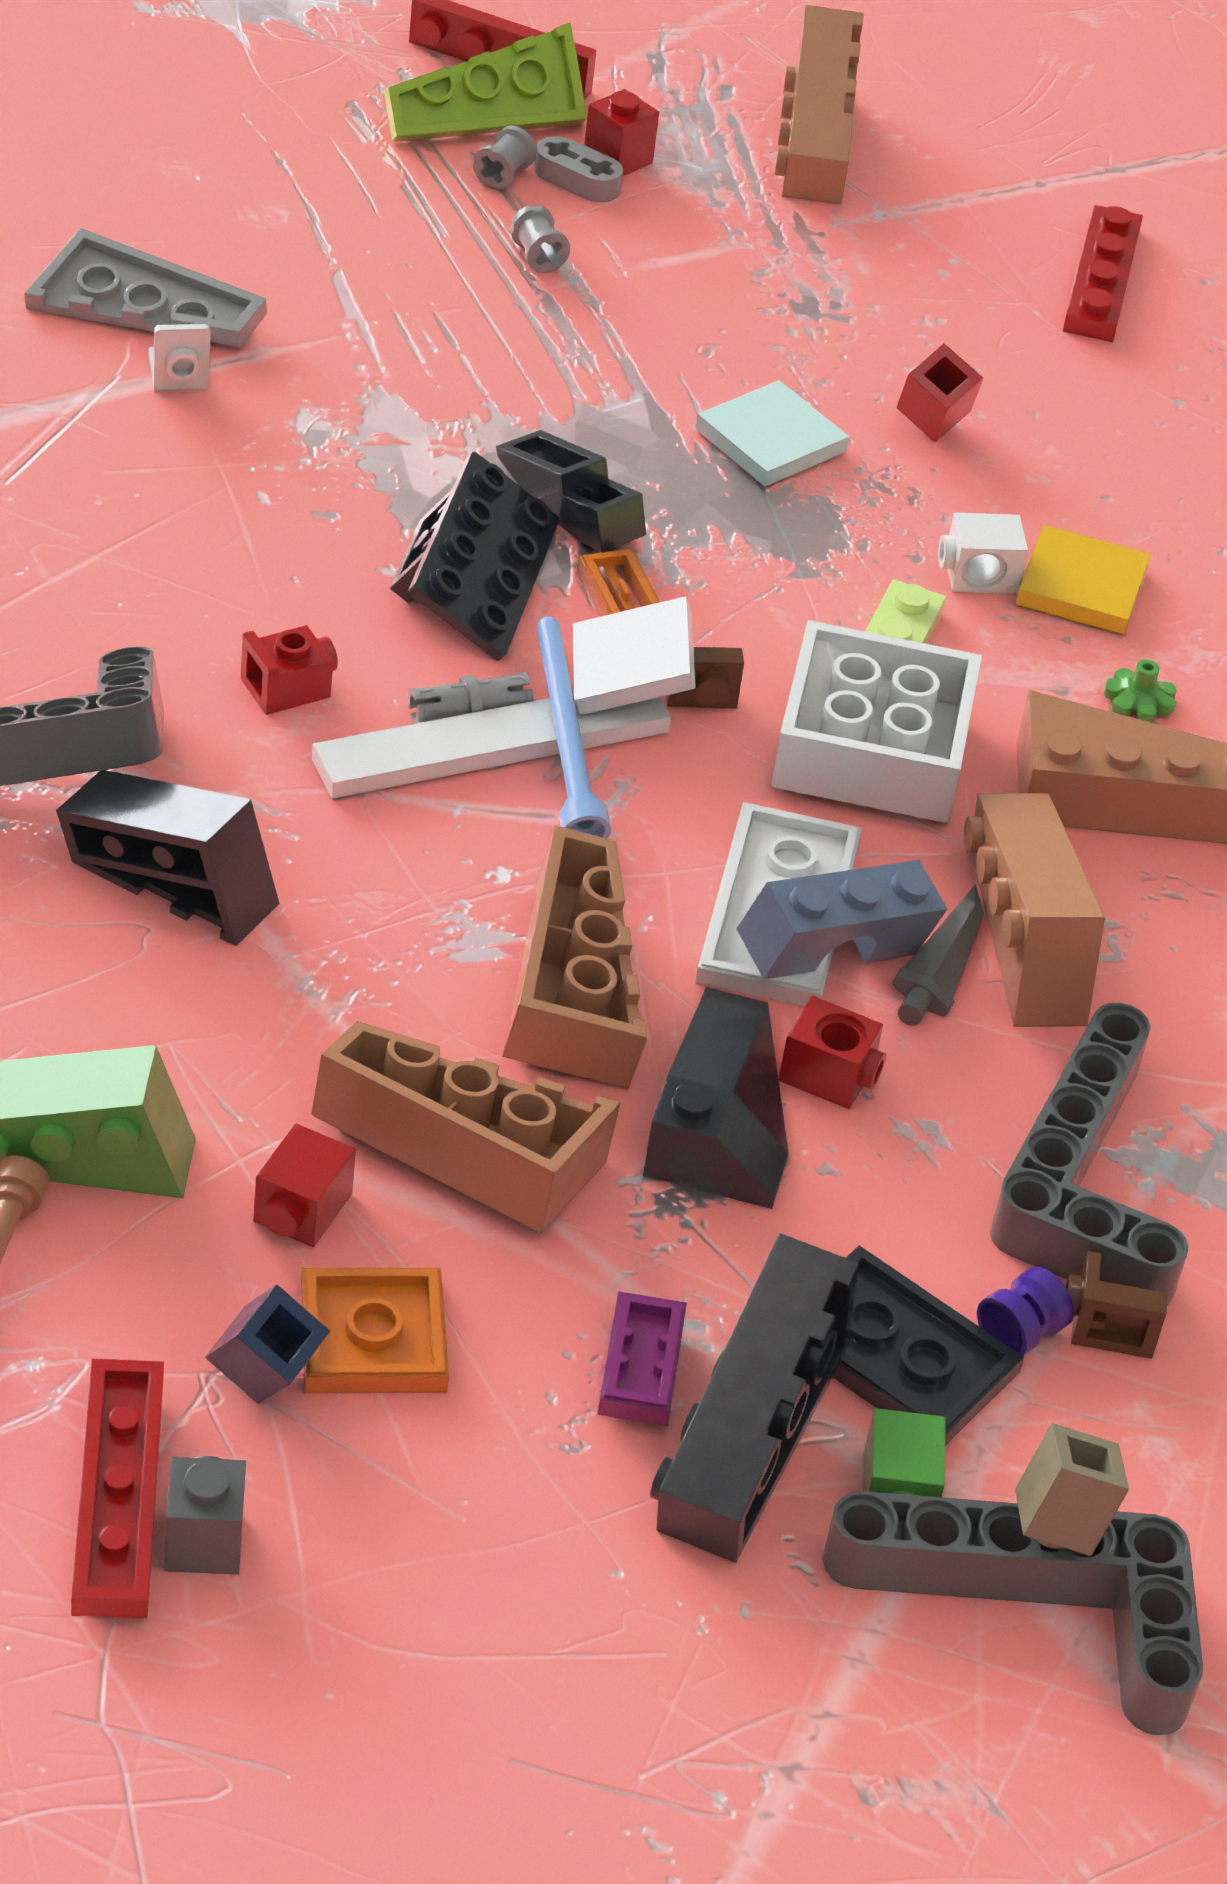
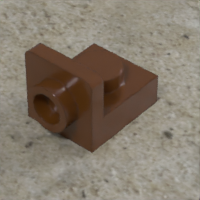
[1065,1251,1168,1359]

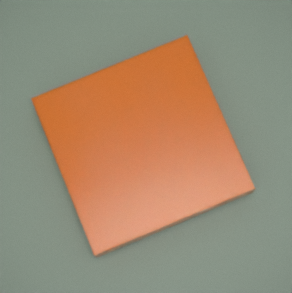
[301,1268,449,1393]

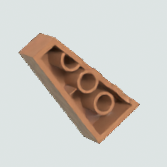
[775,5,864,204]
[1016,690,1227,844]
[964,793,1105,1027]
[502,825,647,1089]
[311,1021,621,1233]

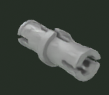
[408,672,533,724]

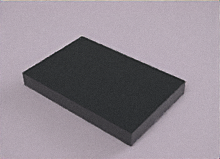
[832,1245,1024,1446]

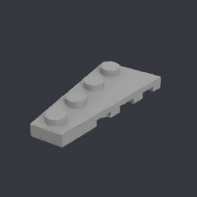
[24,228,267,347]

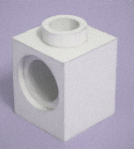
[938,512,1028,594]

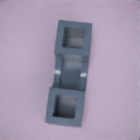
[736,860,948,979]

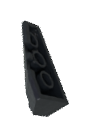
[643,987,789,1209]

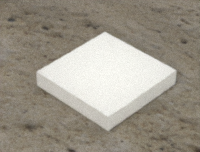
[573,596,695,715]

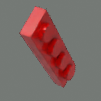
[409,0,597,100]
[1063,204,1143,342]
[71,1358,164,1618]

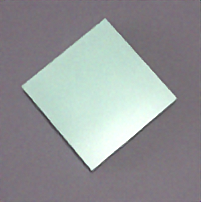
[695,380,850,487]

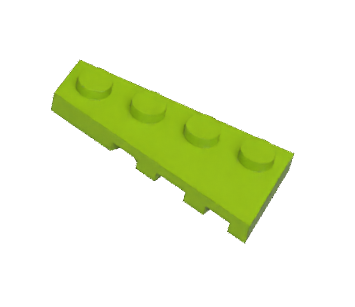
[384,22,587,142]

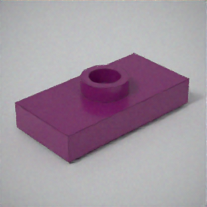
[597,1291,687,1427]

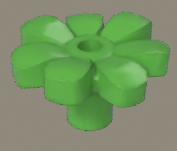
[1103,659,1177,723]

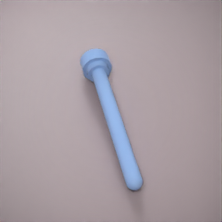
[537,617,611,839]

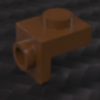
[666,647,744,709]

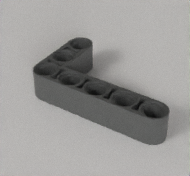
[0,646,164,786]
[990,1002,1189,1306]
[822,1491,1203,1735]

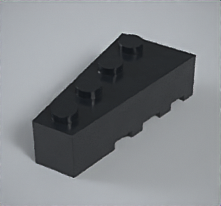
[650,1233,858,1563]

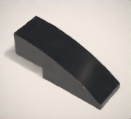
[496,430,646,553]

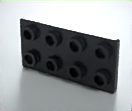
[390,452,560,661]

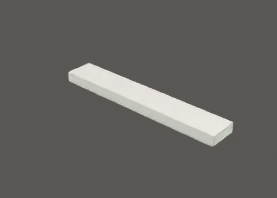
[312,693,671,799]

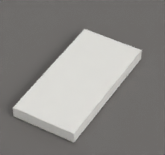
[695,802,862,1007]

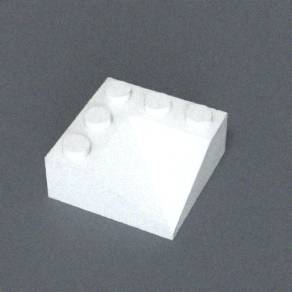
[771,620,982,823]

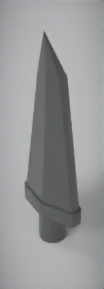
[892,884,984,1026]

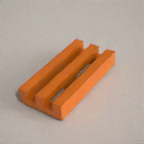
[577,549,660,617]

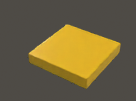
[1015,524,1151,635]

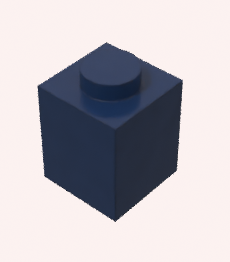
[205,1284,330,1404]

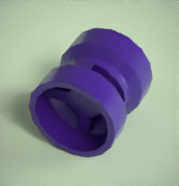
[976,1267,1075,1356]

